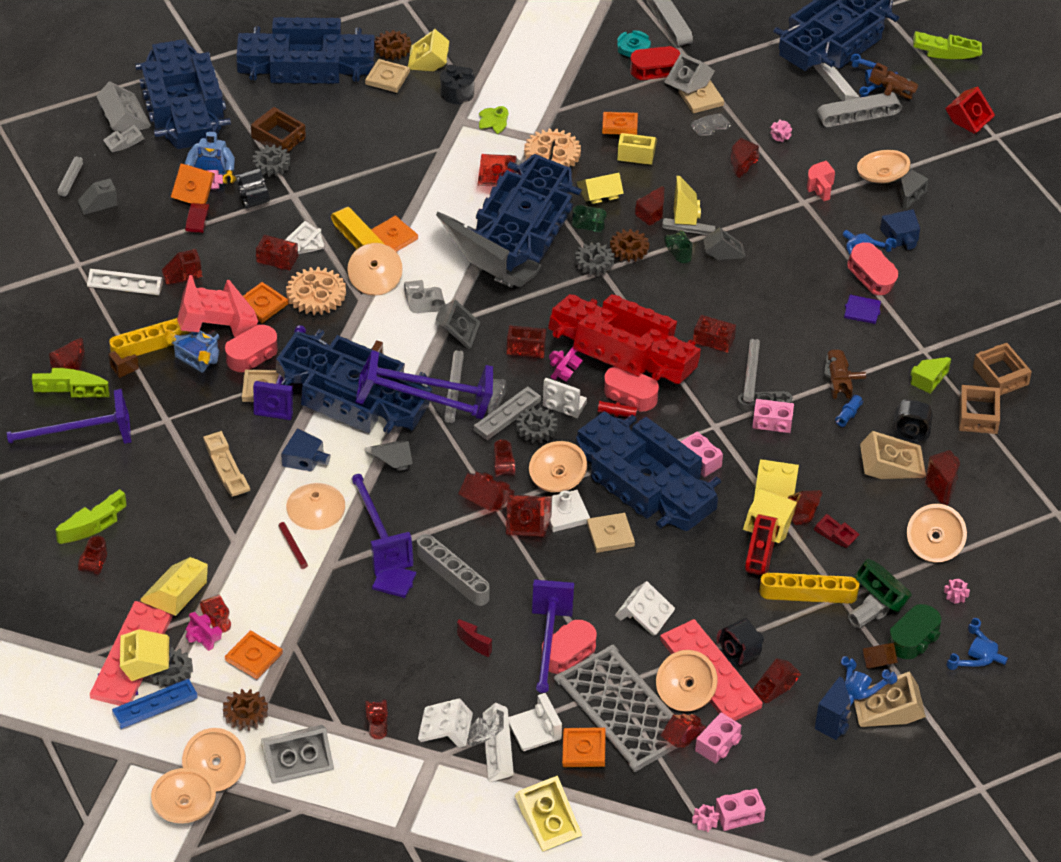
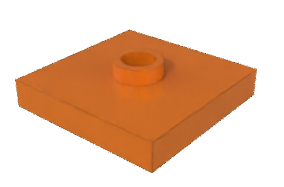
[602,112,638,135]
[171,163,215,204]
[371,216,418,252]
[243,282,288,323]
[225,630,283,679]
[562,728,606,767]

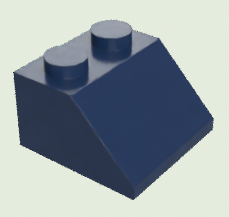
[815,677,851,740]

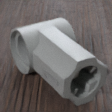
[848,594,890,628]

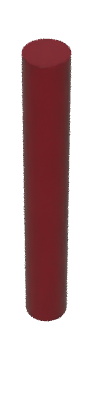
[278,522,308,569]

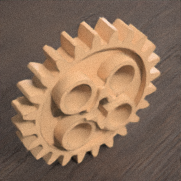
[524,129,581,167]
[286,267,346,315]

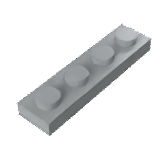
[474,386,541,440]

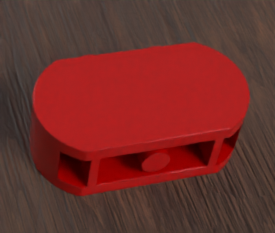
[630,46,681,80]
[745,514,779,576]

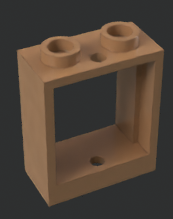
[973,343,1032,396]
[959,385,1000,434]

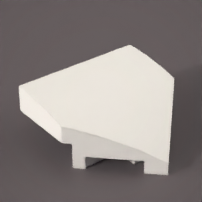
[282,221,324,254]

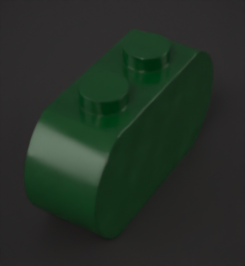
[854,559,912,612]
[888,604,941,660]

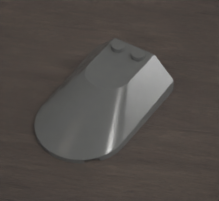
[436,211,541,288]

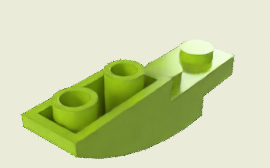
[913,31,982,59]
[32,368,110,397]
[55,489,126,544]

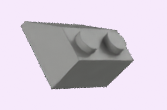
[664,53,715,93]

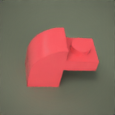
[807,161,835,201]

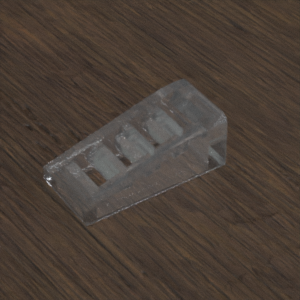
[488,379,507,415]

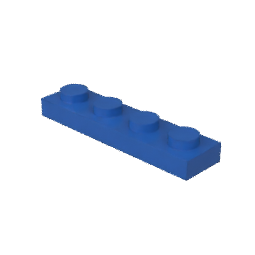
[112,679,198,729]

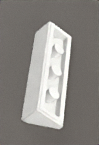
[813,63,860,101]
[87,269,164,296]
[483,703,514,782]

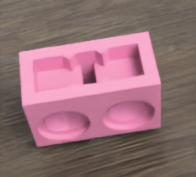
[753,399,794,433]
[681,431,723,477]
[695,713,742,764]
[715,788,766,831]

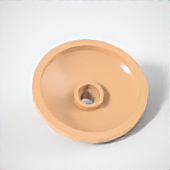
[857,150,910,183]
[348,243,403,295]
[529,441,587,492]
[286,483,345,530]
[907,504,967,563]
[656,650,718,712]
[182,728,246,792]
[151,768,216,823]

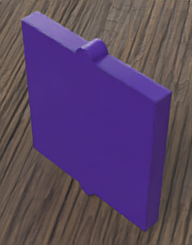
[844,295,881,324]
[372,568,416,598]

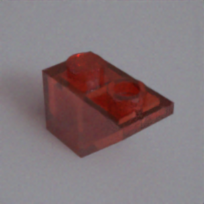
[731,138,759,178]
[635,186,665,226]
[162,249,202,284]
[49,338,85,370]
[788,490,822,525]
[752,658,801,703]
[660,714,706,748]

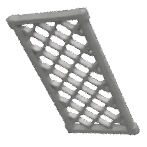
[554,645,695,772]

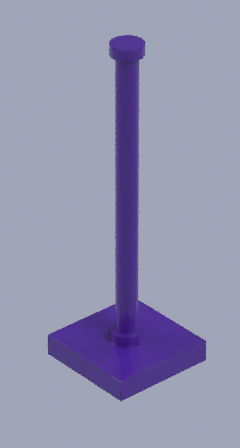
[253,326,306,420]
[355,350,478,416]
[376,365,493,419]
[7,389,132,444]
[351,474,413,576]
[532,580,574,693]

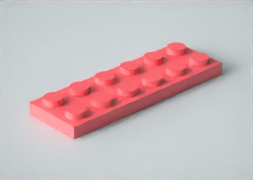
[90,601,173,706]
[660,619,763,721]

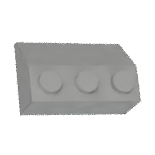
[97,81,151,132]
[261,725,334,783]

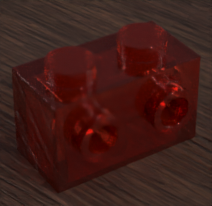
[256,235,299,271]
[693,315,736,353]
[507,325,547,358]

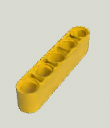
[331,207,384,267]
[109,318,191,359]
[759,573,859,604]

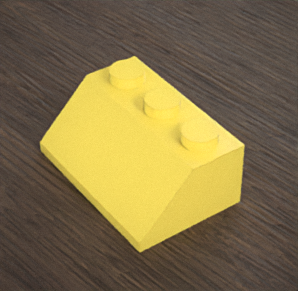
[141,557,208,616]

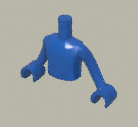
[851,54,898,98]
[843,230,896,255]
[946,618,1008,670]
[841,656,898,707]

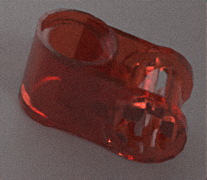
[494,439,515,476]
[78,536,108,575]
[200,594,231,633]
[365,699,388,739]

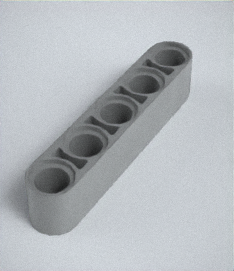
[646,0,693,47]
[817,92,902,127]
[417,534,490,606]

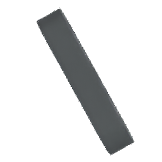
[737,391,793,411]

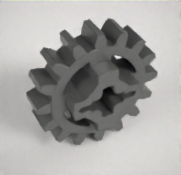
[252,145,291,177]
[575,242,614,276]
[516,407,557,443]
[149,647,193,687]

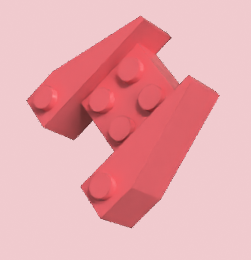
[177,275,258,337]

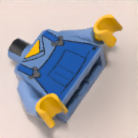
[185,132,236,184]
[162,330,219,372]

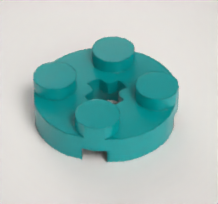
[617,31,651,57]

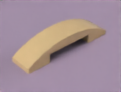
[203,431,250,497]

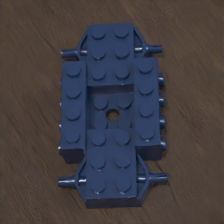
[773,0,899,71]
[237,17,375,83]
[135,39,231,149]
[468,154,582,272]
[276,329,432,434]
[576,411,721,531]

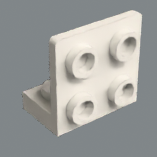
[543,378,587,418]
[615,581,675,636]
[508,693,562,751]
[418,698,473,748]

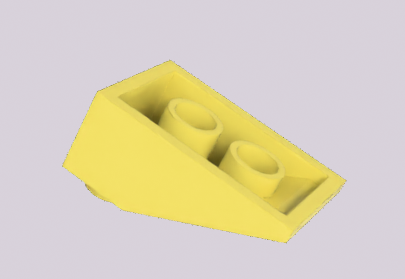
[514,776,582,852]

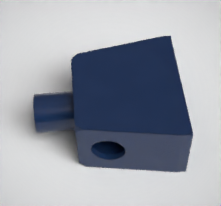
[880,209,920,249]
[281,428,331,472]

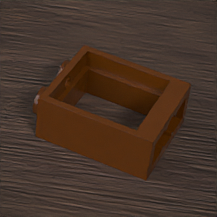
[251,107,306,152]

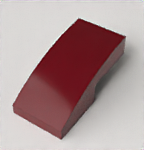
[185,203,209,233]
[814,514,860,548]
[457,619,492,657]

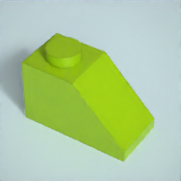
[910,357,951,394]

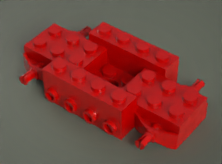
[548,294,701,384]

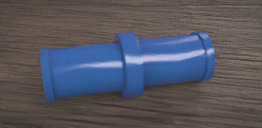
[835,395,863,427]

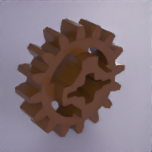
[375,30,411,60]
[610,229,649,262]
[223,689,268,731]

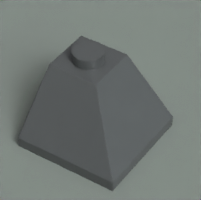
[435,299,480,349]
[365,440,413,471]

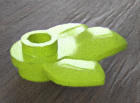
[479,106,509,134]

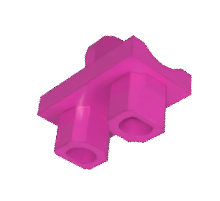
[549,347,583,382]
[186,612,222,651]

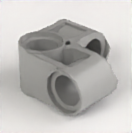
[404,280,445,313]

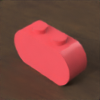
[847,243,898,295]
[225,325,278,372]
[604,366,659,412]
[541,620,597,674]

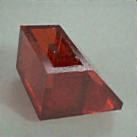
[458,472,515,512]

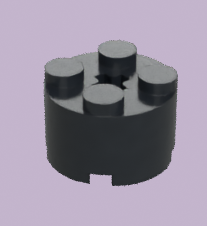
[440,65,475,104]
[235,168,270,209]
[892,399,933,444]
[717,618,764,666]

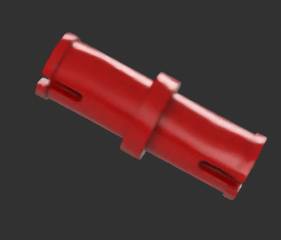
[597,401,637,418]

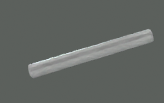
[743,339,760,403]
[444,350,464,423]

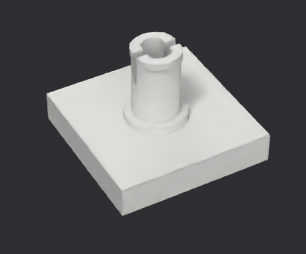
[540,490,590,532]

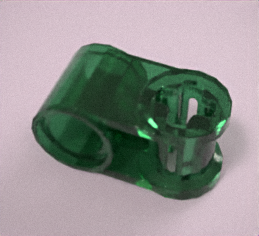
[571,205,607,232]
[664,230,693,263]

